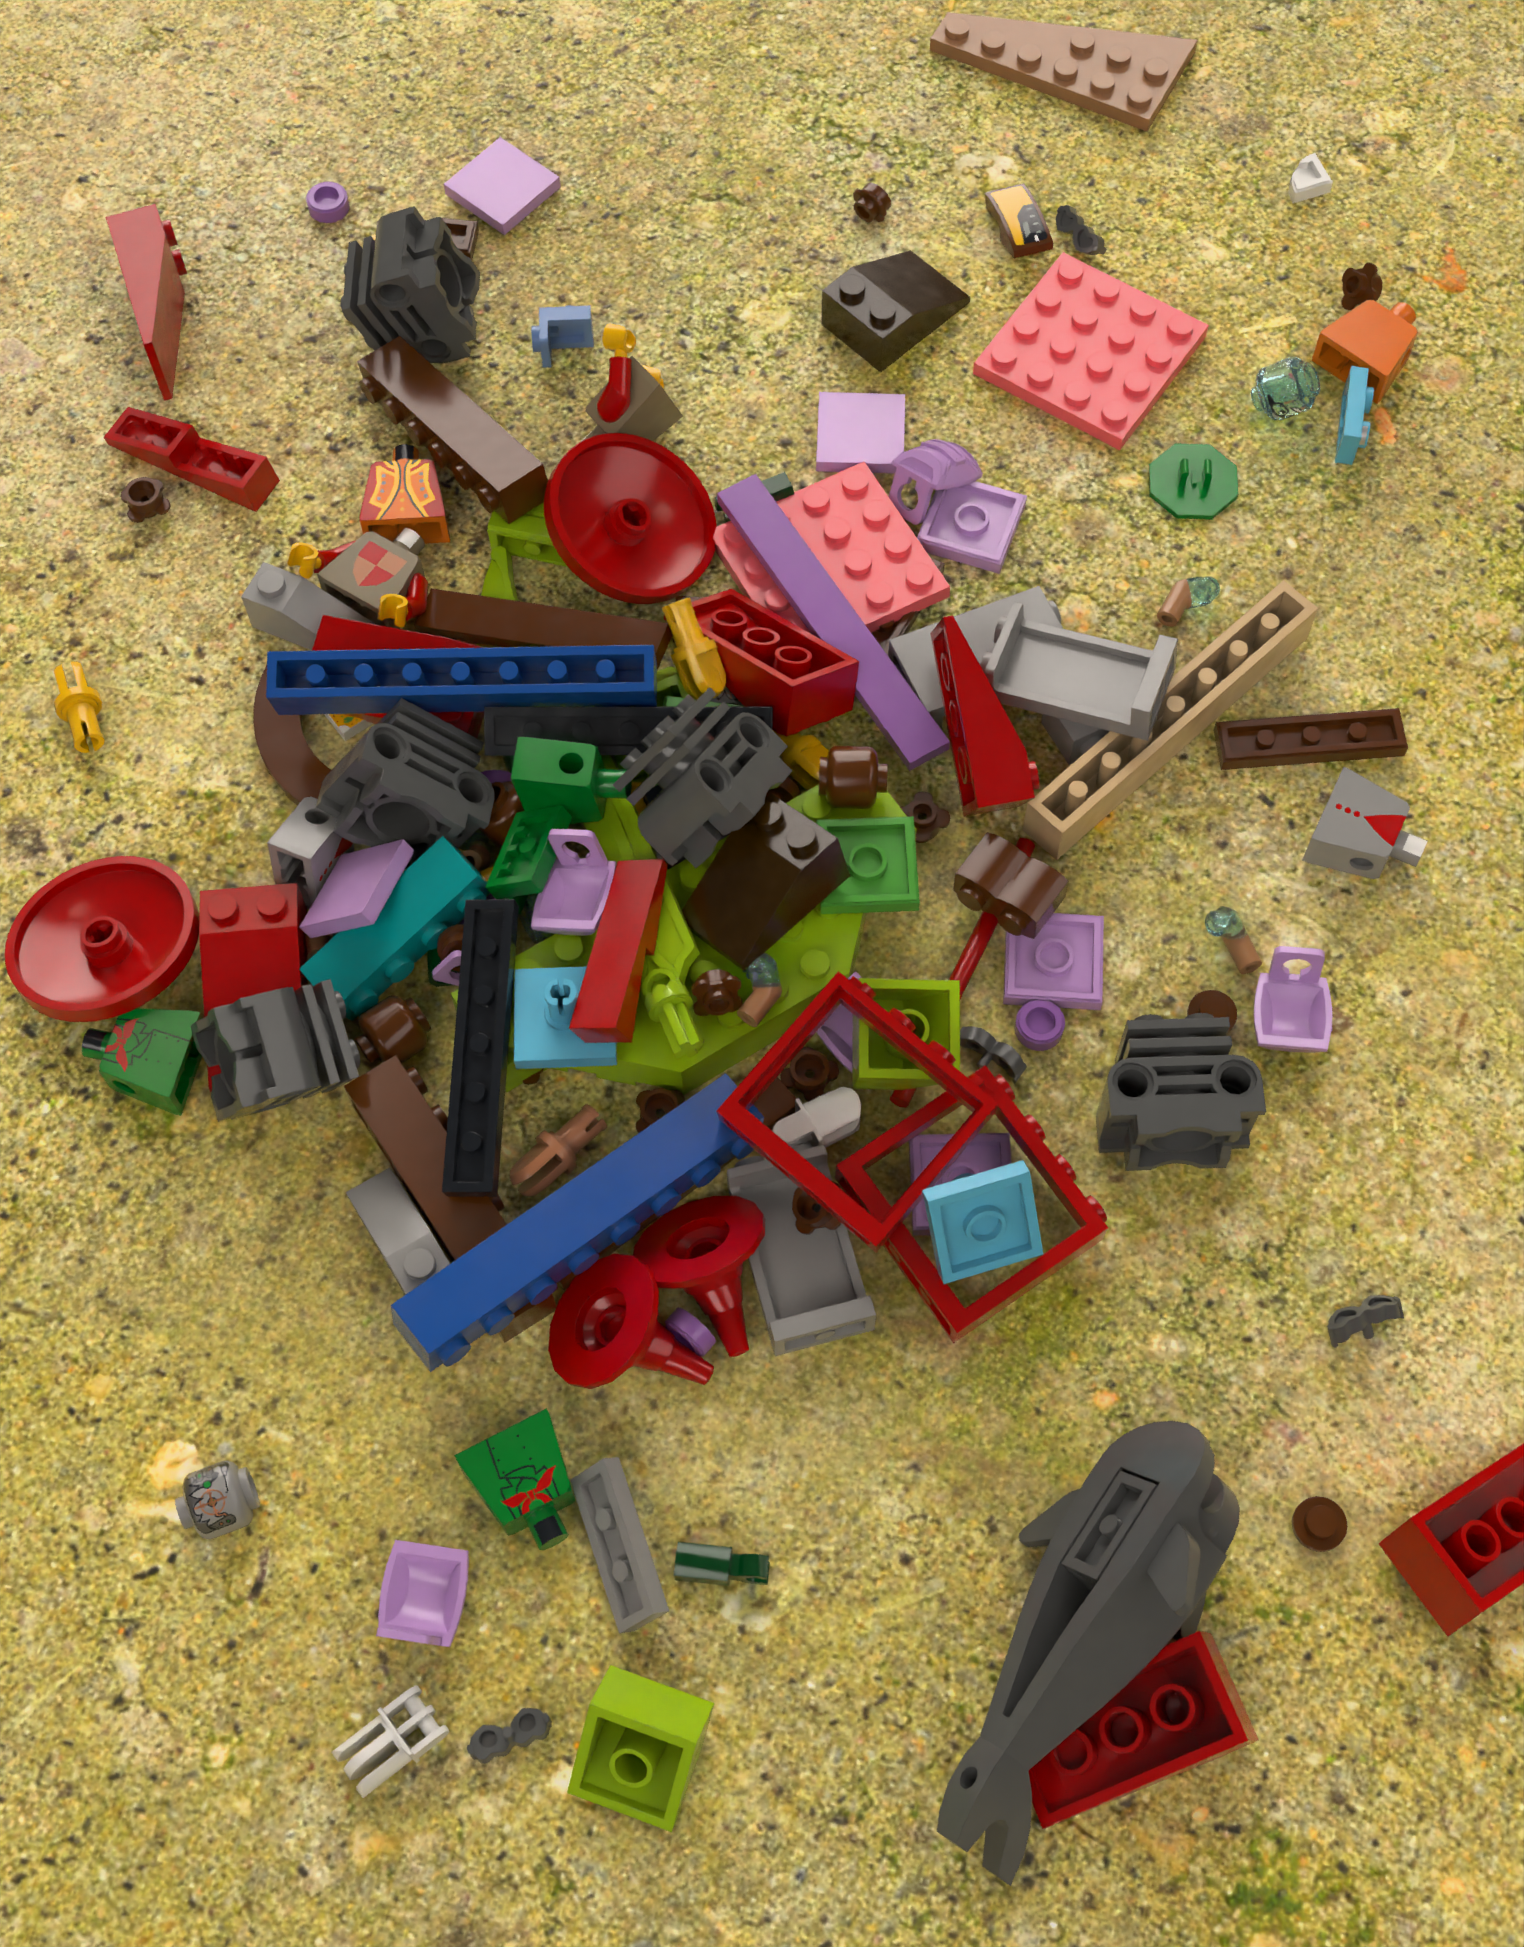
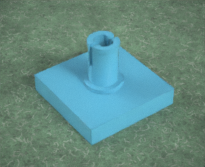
[514,966,617,1069]
[922,1160,1043,1284]

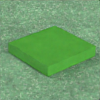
[816,816,920,914]

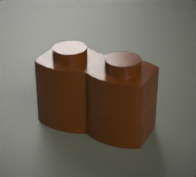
[953,832,1069,939]

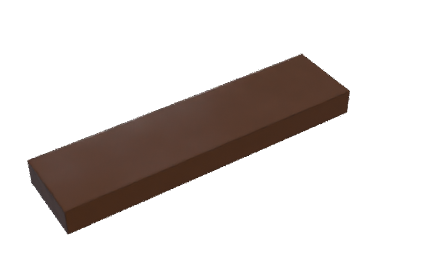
[1214,708,1408,770]

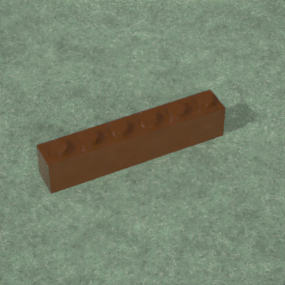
[357,336,548,524]
[344,1055,558,1343]

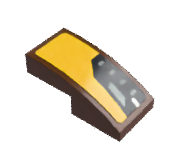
[985,183,1053,258]

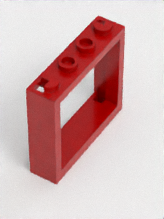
[716,971,998,1253]
[835,1065,1108,1343]

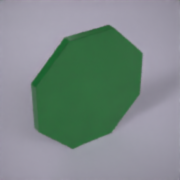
[1149,443,1238,520]

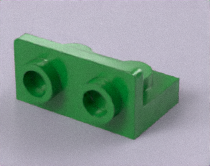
[485,805,572,915]

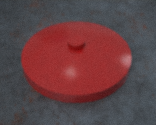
[544,433,717,604]
[5,856,199,1022]

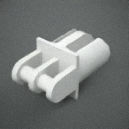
[773,1087,861,1148]
[331,1685,449,1798]

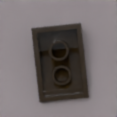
[821,250,970,373]
[681,794,850,971]

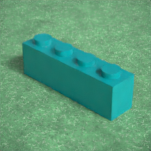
[299,836,490,1021]

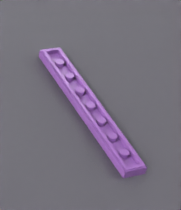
[717,474,950,771]

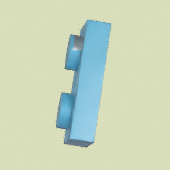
[1335,366,1374,465]

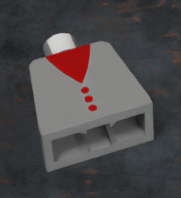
[1302,767,1427,879]
[267,797,354,909]

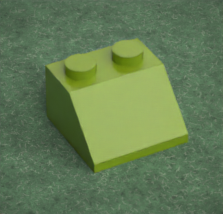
[852,978,960,1090]
[567,1665,714,1832]

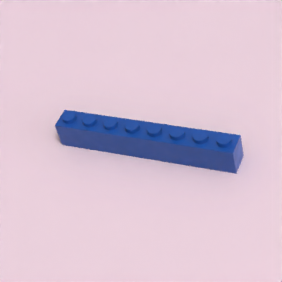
[266,645,657,715]
[391,1073,764,1372]

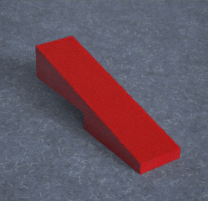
[103,407,280,512]
[569,859,668,1043]

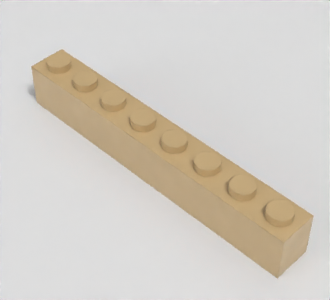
[1022,580,1318,860]

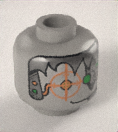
[175,1460,260,1540]

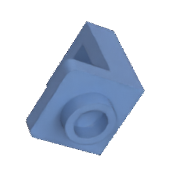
[531,305,594,368]

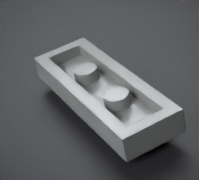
[570,1457,669,1634]

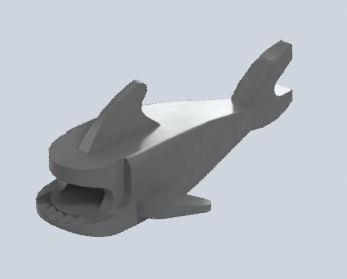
[937,1421,1240,1886]

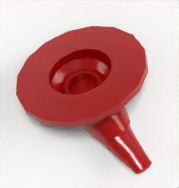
[633,1196,765,1357]
[548,1253,714,1389]

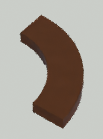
[253,665,331,806]

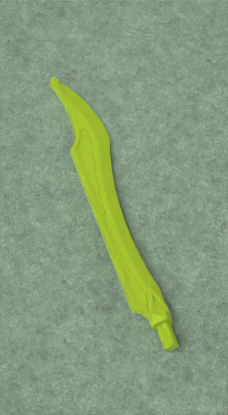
[477,545,703,1058]

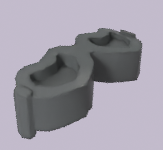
[1056,205,1107,255]
[960,1026,1027,1084]
[1327,1295,1404,1348]
[467,1708,552,1764]

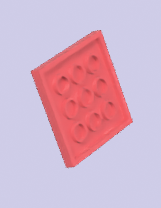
[973,252,1209,450]
[713,462,950,633]

